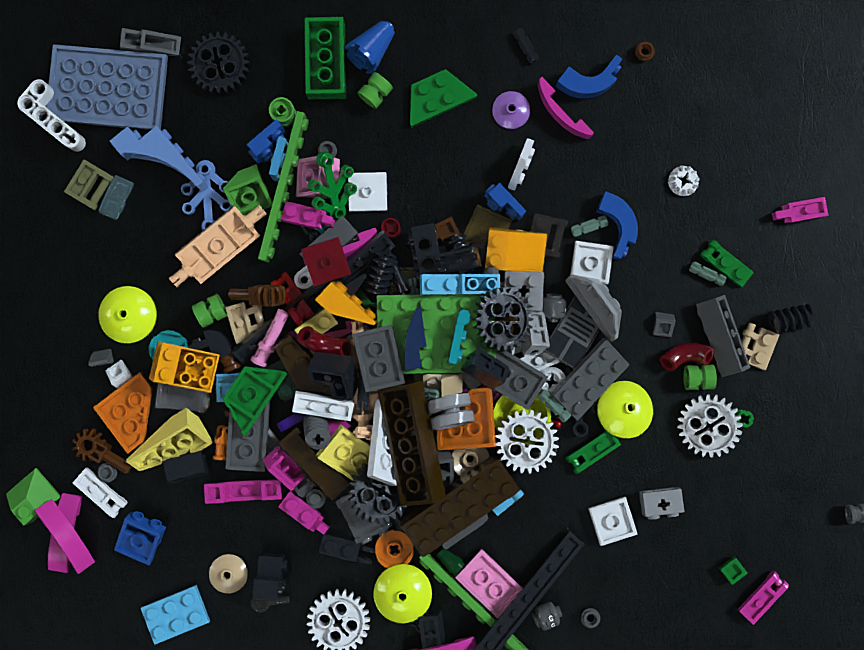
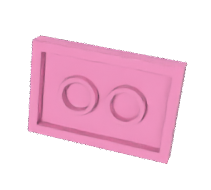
[455,548,522,619]

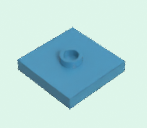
[269,137,288,182]

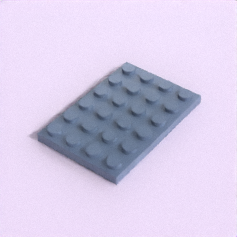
[45,45,168,130]

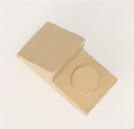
[423,373,463,397]

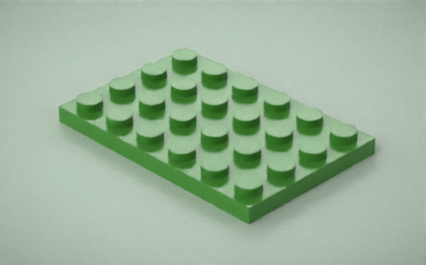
[377,294,496,374]

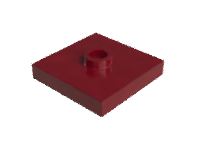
[301,237,351,287]

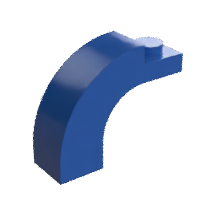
[555,55,622,98]
[596,191,638,260]

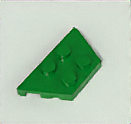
[410,69,477,128]
[223,366,288,436]

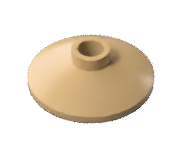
[452,447,490,476]
[209,554,248,593]

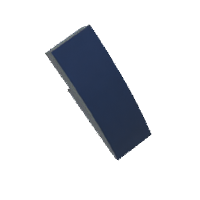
[404,307,427,370]

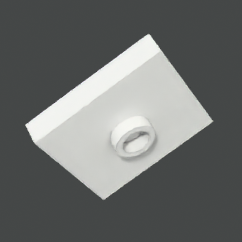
[348,172,387,212]
[570,241,614,284]
[588,496,637,546]

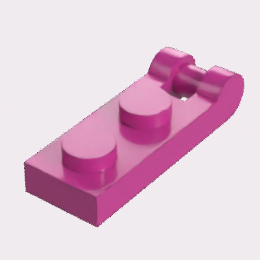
[737,571,789,625]

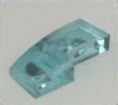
[99,175,134,220]

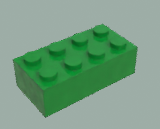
[305,17,346,100]

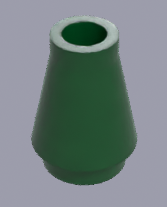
[436,548,465,576]

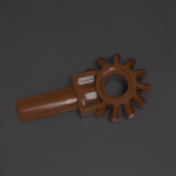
[228,285,286,307]
[72,429,132,473]

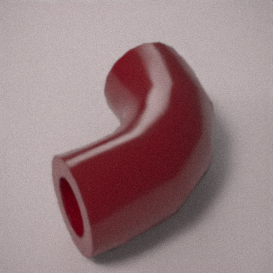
[297,326,351,356]
[660,343,714,371]

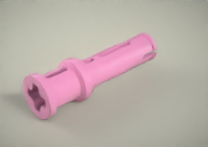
[251,309,289,367]

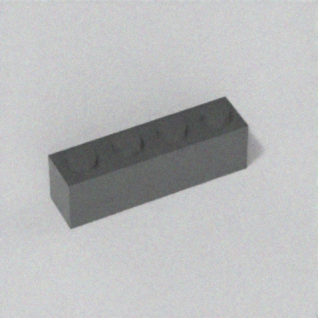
[696,295,751,377]

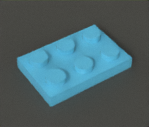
[141,585,210,645]

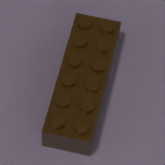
[377,381,446,506]
[399,454,520,557]

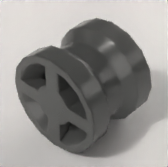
[845,504,864,524]

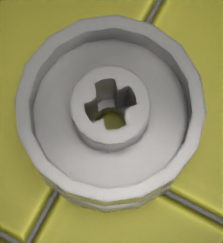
[427,393,475,430]

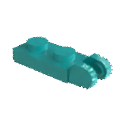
[447,309,470,365]

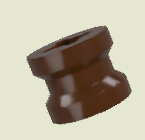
[219,354,242,374]

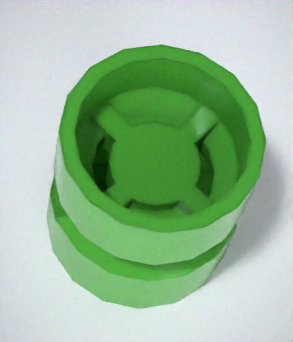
[357,72,393,109]
[269,97,297,128]
[192,294,228,328]
[684,365,717,390]

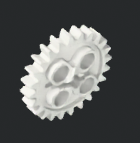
[678,394,743,458]
[495,409,559,474]
[307,589,370,650]

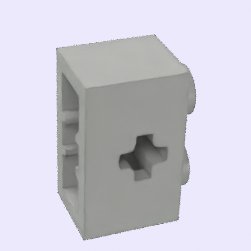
[639,487,684,519]

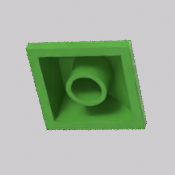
[223,164,273,215]
[6,468,61,525]

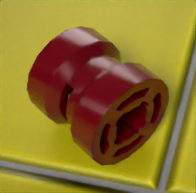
[381,218,401,240]
[288,299,315,326]

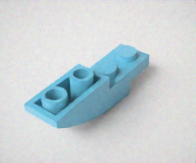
[420,274,500,295]

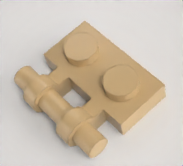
[226,302,266,344]
[741,323,779,370]

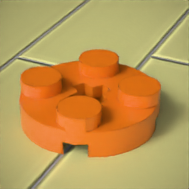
[375,529,414,568]

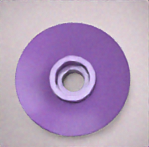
[492,91,530,129]

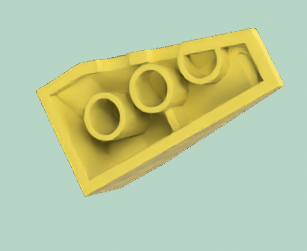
[126,408,213,471]

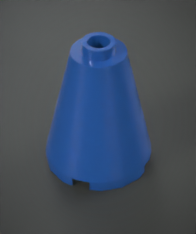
[344,21,395,74]

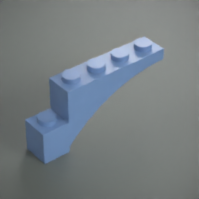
[110,126,208,192]

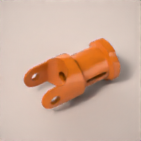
[213,425,228,460]

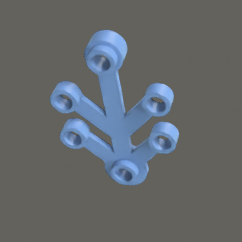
[181,160,232,231]

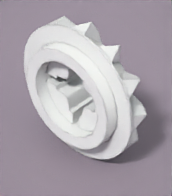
[668,165,700,196]
[539,367,566,397]

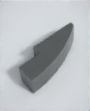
[119,28,181,56]

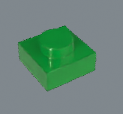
[719,557,748,585]

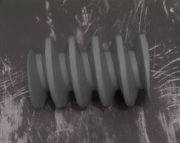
[303,415,331,450]

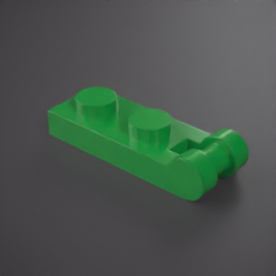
[700,239,754,288]
[565,431,621,474]

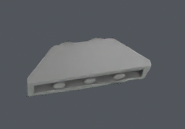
[565,274,622,343]

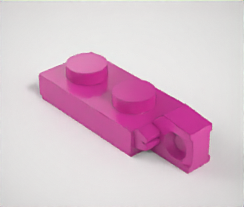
[772,197,829,223]
[281,201,335,230]
[278,491,329,534]

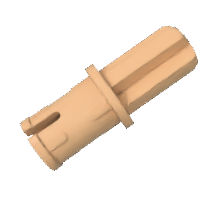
[353,425,373,441]

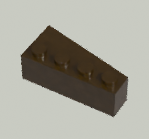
[274,332,333,397]
[279,426,350,500]

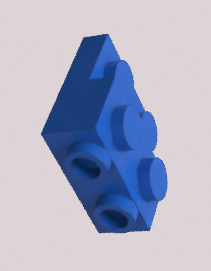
[247,119,287,164]
[484,183,526,222]
[114,511,166,565]

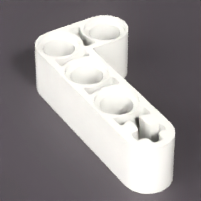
[17,80,86,152]

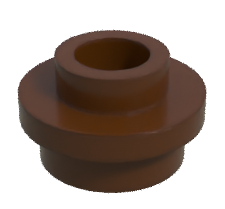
[635,42,655,61]

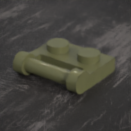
[64,160,115,210]

